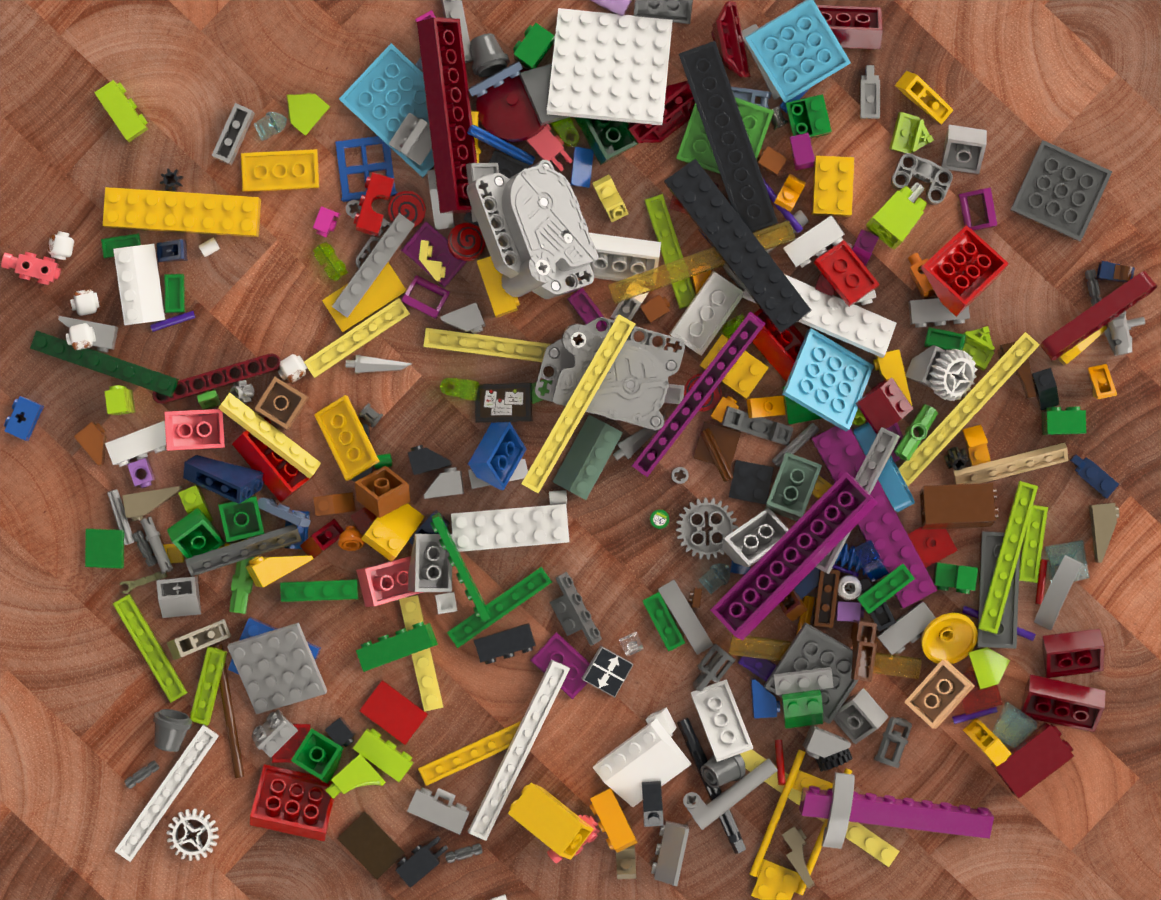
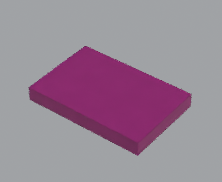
[401,221,467,288]
[530,632,590,699]

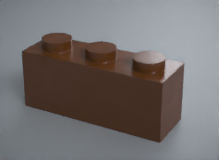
[812,569,840,628]

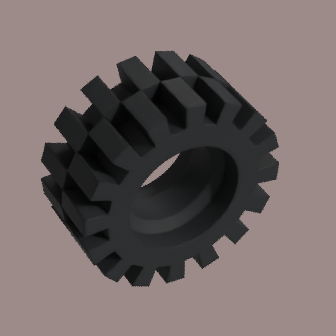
[815,748,853,772]

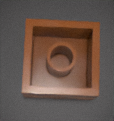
[355,466,410,518]

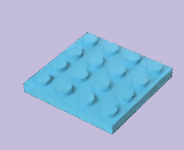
[745,0,851,103]
[782,328,874,432]

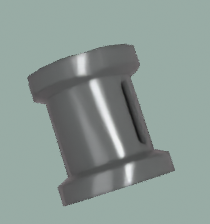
[358,403,383,428]

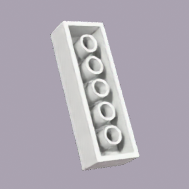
[451,504,570,552]

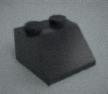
[408,445,453,475]

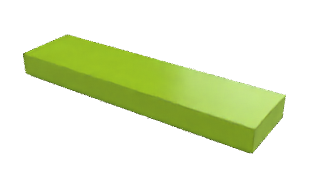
[1019,505,1048,583]
[190,646,227,726]

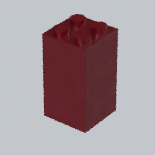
[991,723,1074,798]

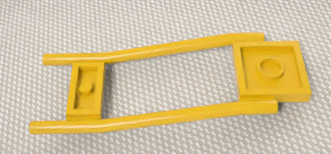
[749,750,852,900]

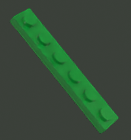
[430,513,490,621]
[447,567,552,648]

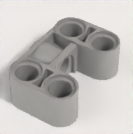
[891,153,953,205]

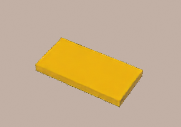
[241,149,320,192]
[322,262,407,333]
[314,395,380,481]

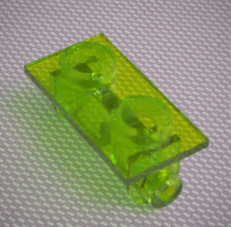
[313,242,348,282]

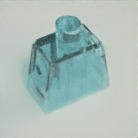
[993,702,1037,748]

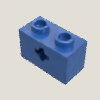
[4,396,44,441]

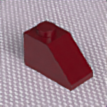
[300,518,344,561]

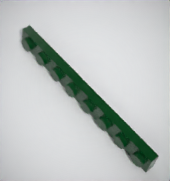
[30,330,179,397]

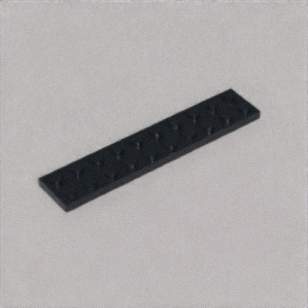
[679,41,778,232]
[664,159,812,334]

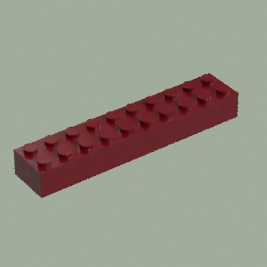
[417,17,477,213]

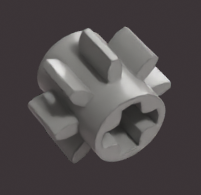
[230,380,254,404]

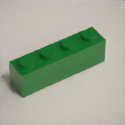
[280,579,360,602]
[356,622,438,672]

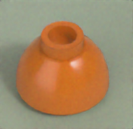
[338,526,365,551]

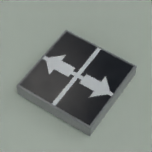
[582,646,634,697]

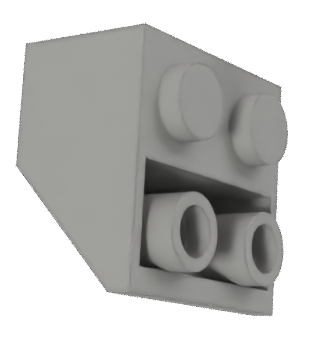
[156,576,201,618]

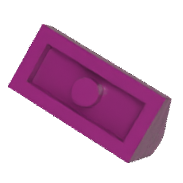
[959,187,997,231]
[402,275,450,319]

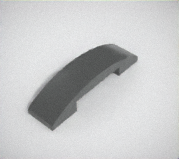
[721,406,794,446]

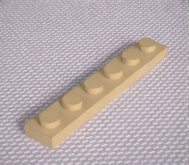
[953,443,1068,484]

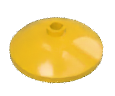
[921,613,978,664]

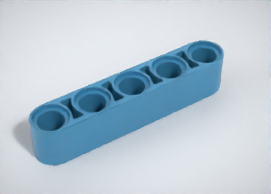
[854,422,915,512]

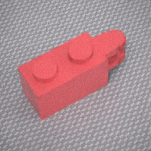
[525,124,573,172]

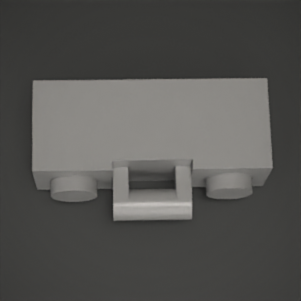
[407,787,469,835]

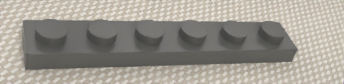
[185,524,302,577]

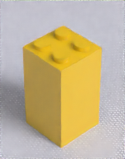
[508,783,594,860]

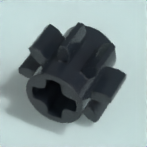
[160,168,184,192]
[944,447,969,470]

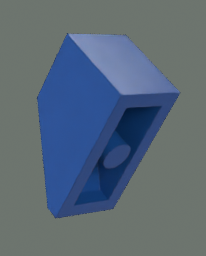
[751,679,780,718]

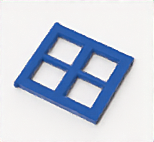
[335,136,398,202]

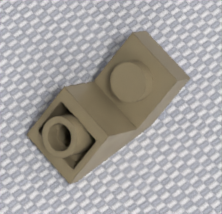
[616,844,636,879]

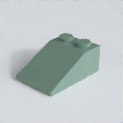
[765,452,822,521]

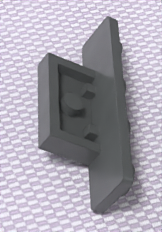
[550,572,602,646]

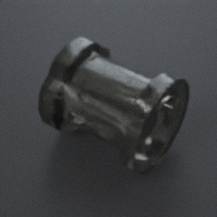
[771,106,789,131]

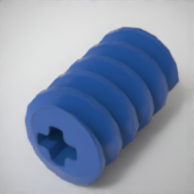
[834,543,872,575]

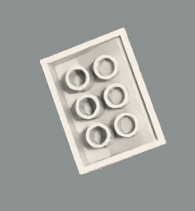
[593,719,691,807]

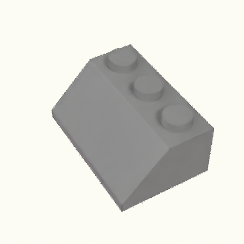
[722,508,789,567]
[802,725,851,759]
[651,821,689,886]

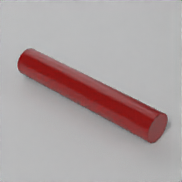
[1035,559,1048,604]
[775,739,786,785]

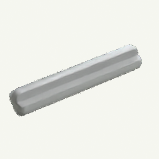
[772,423,819,467]
[107,489,134,545]

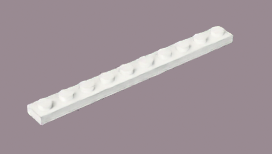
[468,659,570,841]

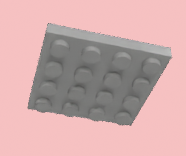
[227,623,327,715]

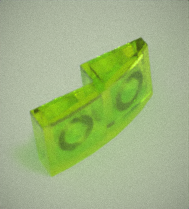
[722,314,745,338]

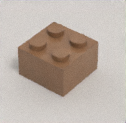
[255,377,310,430]

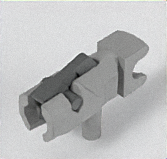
[1104,311,1145,356]

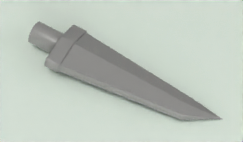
[345,355,412,374]
[613,415,665,460]

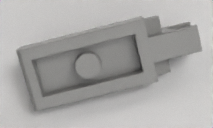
[860,65,880,119]

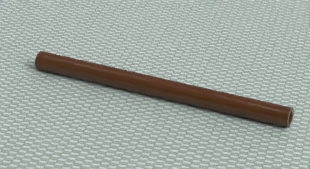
[213,644,244,778]

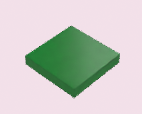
[85,528,124,569]

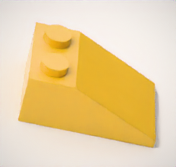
[361,503,425,562]
[245,555,313,587]

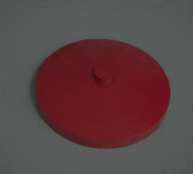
[476,68,547,142]

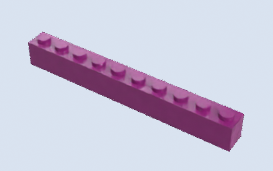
[632,312,765,477]
[799,786,994,839]

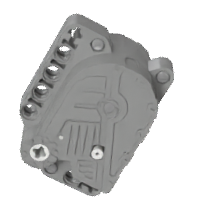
[467,160,598,299]
[535,317,685,430]

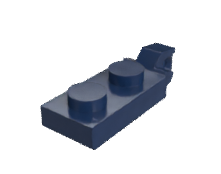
[1070,454,1119,499]

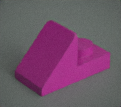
[790,133,815,171]
[852,229,879,266]

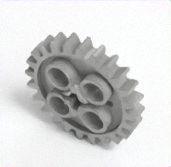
[676,497,738,560]

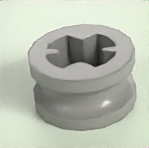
[671,467,689,484]

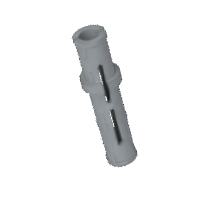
[140,516,173,574]

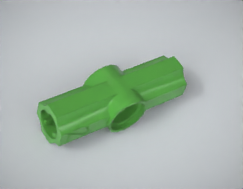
[894,404,938,461]
[230,557,254,614]

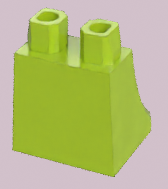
[866,186,927,249]
[325,754,386,799]

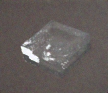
[619,632,644,657]

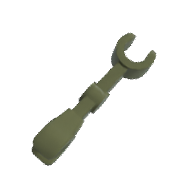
[119,571,168,594]

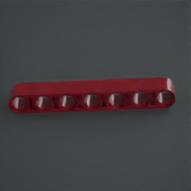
[1040,271,1157,361]
[152,353,282,404]

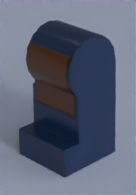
[1096,261,1135,283]

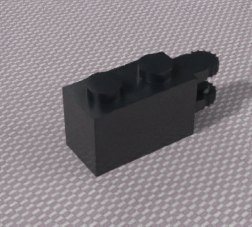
[860,578,896,632]
[395,836,448,888]

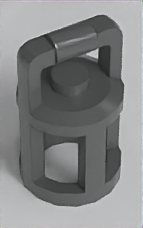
[693,644,736,692]
[874,717,912,768]

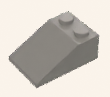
[408,534,453,592]

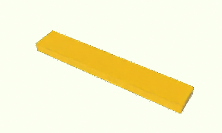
[418,720,522,786]

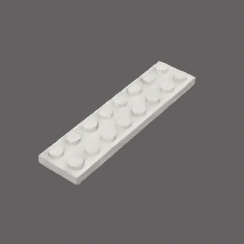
[742,274,897,358]

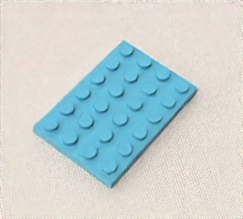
[339,43,434,178]

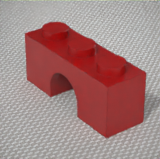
[353,172,395,237]

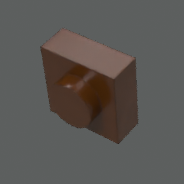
[688,587,702,608]

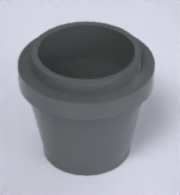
[470,33,510,77]
[153,709,192,752]
[701,754,745,788]

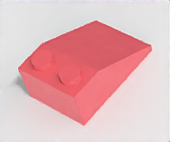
[164,409,225,451]
[356,556,423,607]

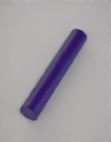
[150,311,196,332]
[952,705,998,724]

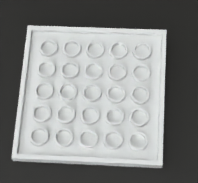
[547,8,673,125]

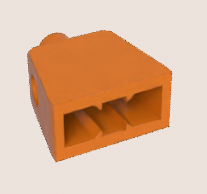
[908,253,936,299]

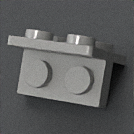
[389,113,432,165]
[252,709,298,758]

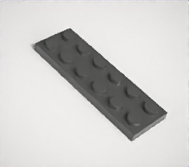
[977,531,1020,649]

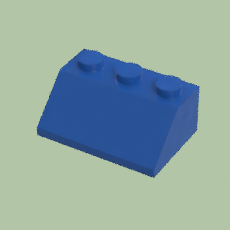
[468,422,526,490]

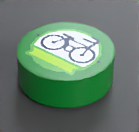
[650,510,669,529]

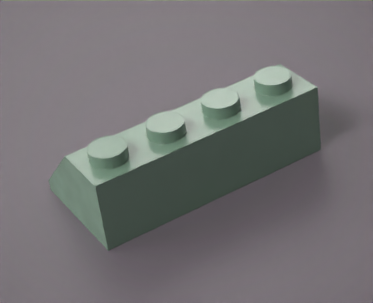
[553,415,623,500]

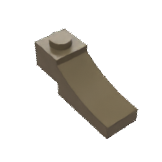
[782,826,815,889]

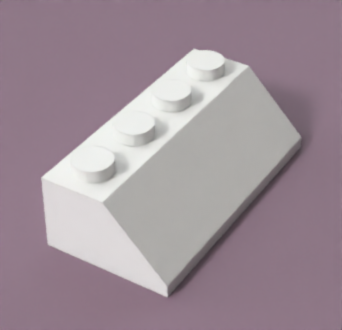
[589,233,661,286]
[113,244,165,325]

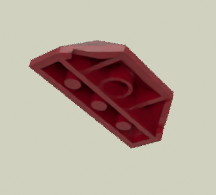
[711,1,751,78]
[628,80,695,143]

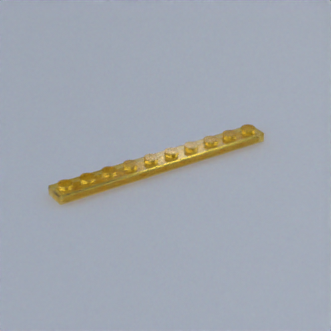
[608,221,796,304]
[729,634,922,679]

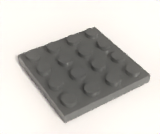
[1010,140,1112,242]
[764,623,859,724]

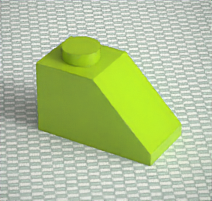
[178,485,213,522]

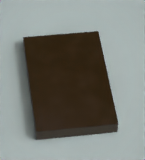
[337,811,405,879]

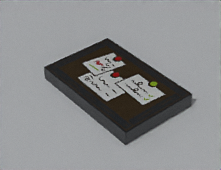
[475,383,533,423]

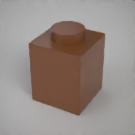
[757,146,787,176]
[640,294,671,324]

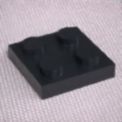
[729,460,774,505]

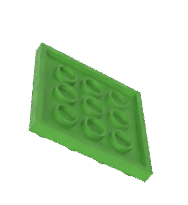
[676,97,774,174]

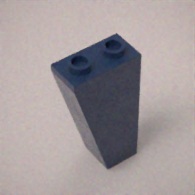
[183,455,264,504]

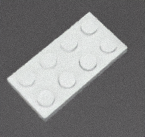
[669,271,744,356]
[691,679,753,762]

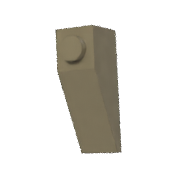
[122,486,182,521]
[1089,503,1119,563]
[167,619,232,660]

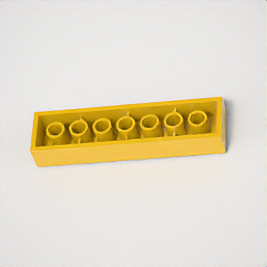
[103,187,261,237]

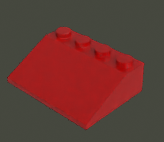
[921,225,1009,317]
[250,764,335,842]

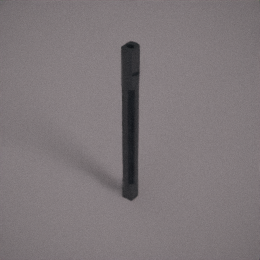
[677,718,746,854]

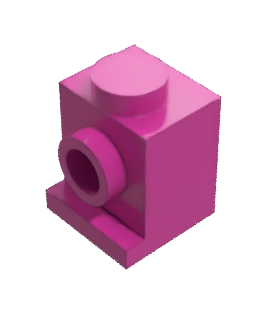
[313,206,340,238]

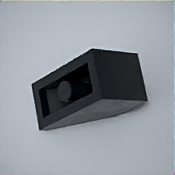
[1032,368,1060,411]
[642,781,664,827]

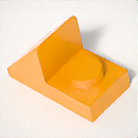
[774,174,806,212]
[1088,364,1117,399]
[962,425,991,466]

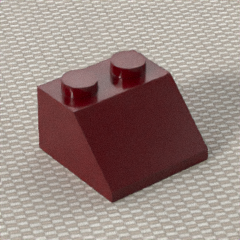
[855,378,913,434]

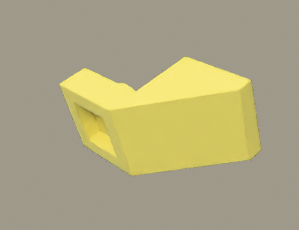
[592,175,629,222]
[419,240,446,282]

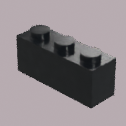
[474,623,536,665]

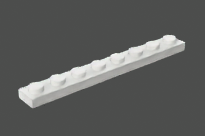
[115,725,219,862]

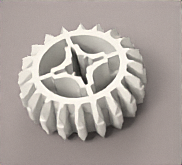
[929,349,978,401]
[167,809,219,861]

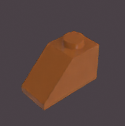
[74,422,107,466]
[313,492,356,516]

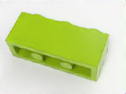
[95,80,148,142]
[104,385,135,415]
[353,728,414,782]

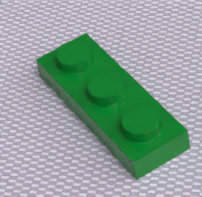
[857,563,915,614]
[642,592,685,652]

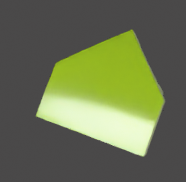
[286,93,330,136]
[889,112,934,154]
[963,326,995,371]
[968,647,1010,690]

